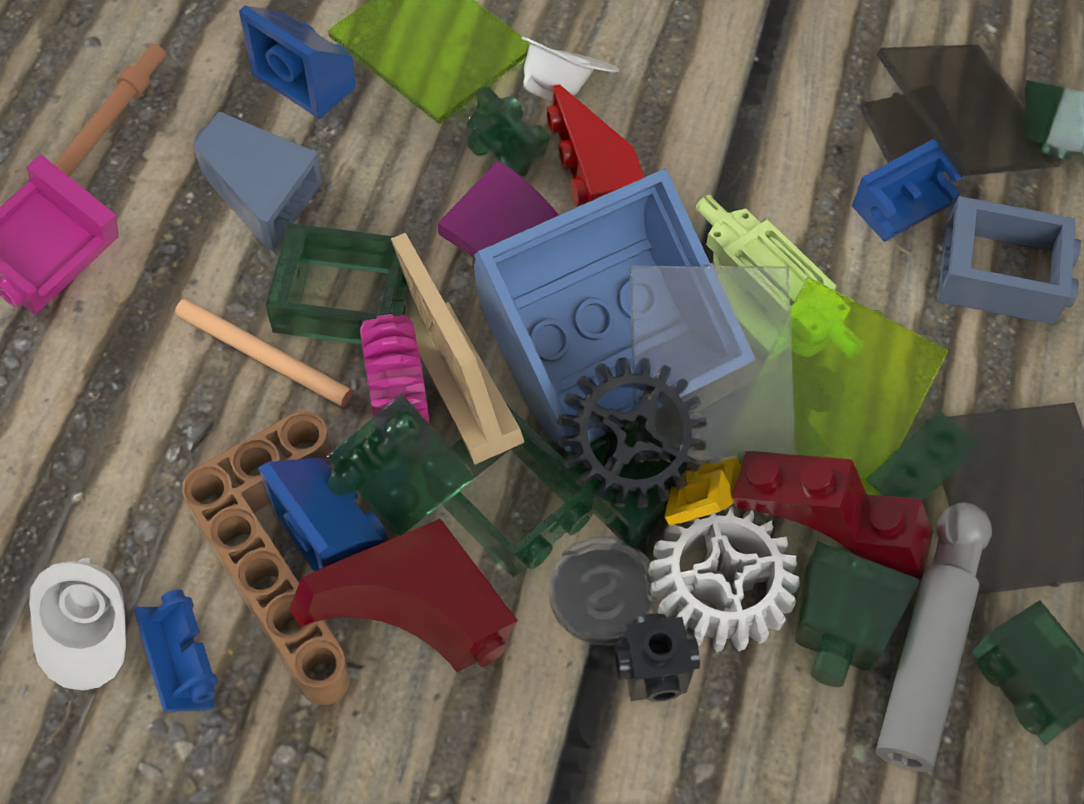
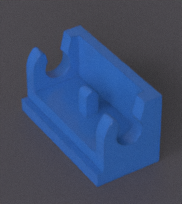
[852,138,963,242]

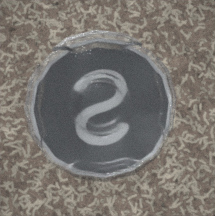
[549,537,658,645]

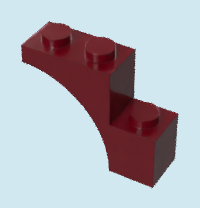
[732,451,933,580]

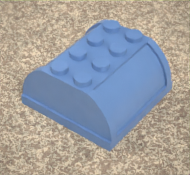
[474,168,755,452]

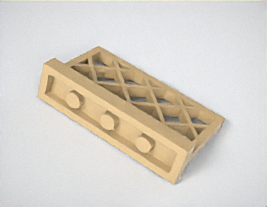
[391,233,525,464]

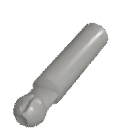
[875,503,992,772]

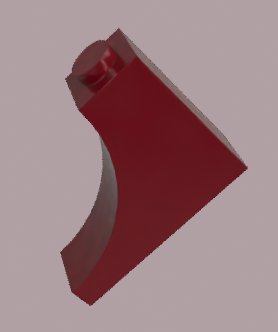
[289,518,518,672]

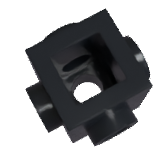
[614,613,700,702]

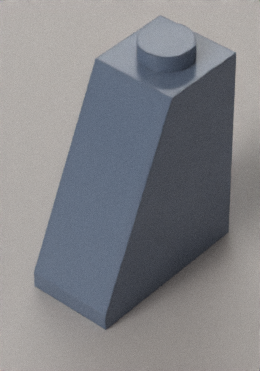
[193,111,323,251]

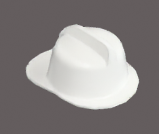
[522,37,619,101]
[29,558,126,691]

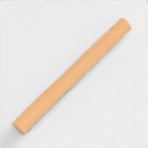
[175,298,353,407]

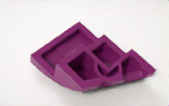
[438,160,559,258]

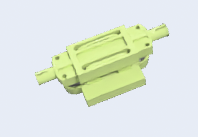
[695,194,863,363]

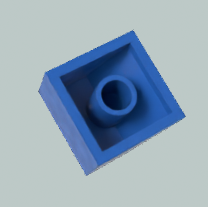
[239,5,356,119]
[258,458,388,571]

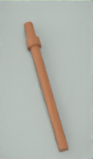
[54,44,166,177]

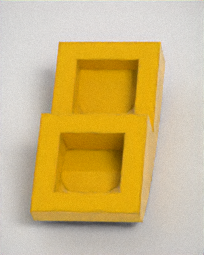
[665,455,741,526]

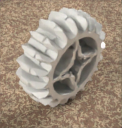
[648,505,800,652]

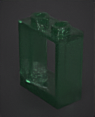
[266,223,409,344]
[425,405,594,578]

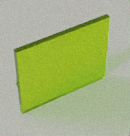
[328,0,529,124]
[721,277,949,495]

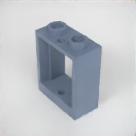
[937,196,1081,325]

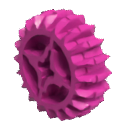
[360,314,431,457]

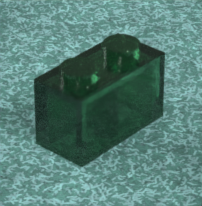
[972,600,1084,746]

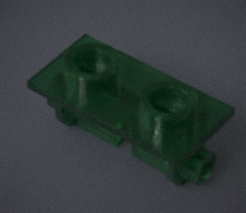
[866,410,981,502]

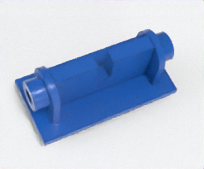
[133,589,218,713]

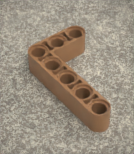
[182,411,350,705]

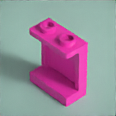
[0,154,119,315]

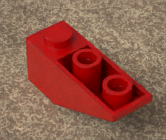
[546,84,645,207]

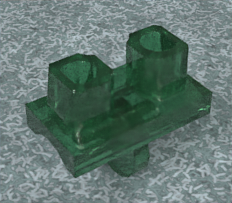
[466,87,550,177]

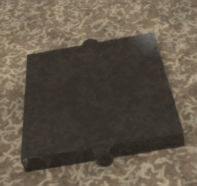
[861,88,963,163]

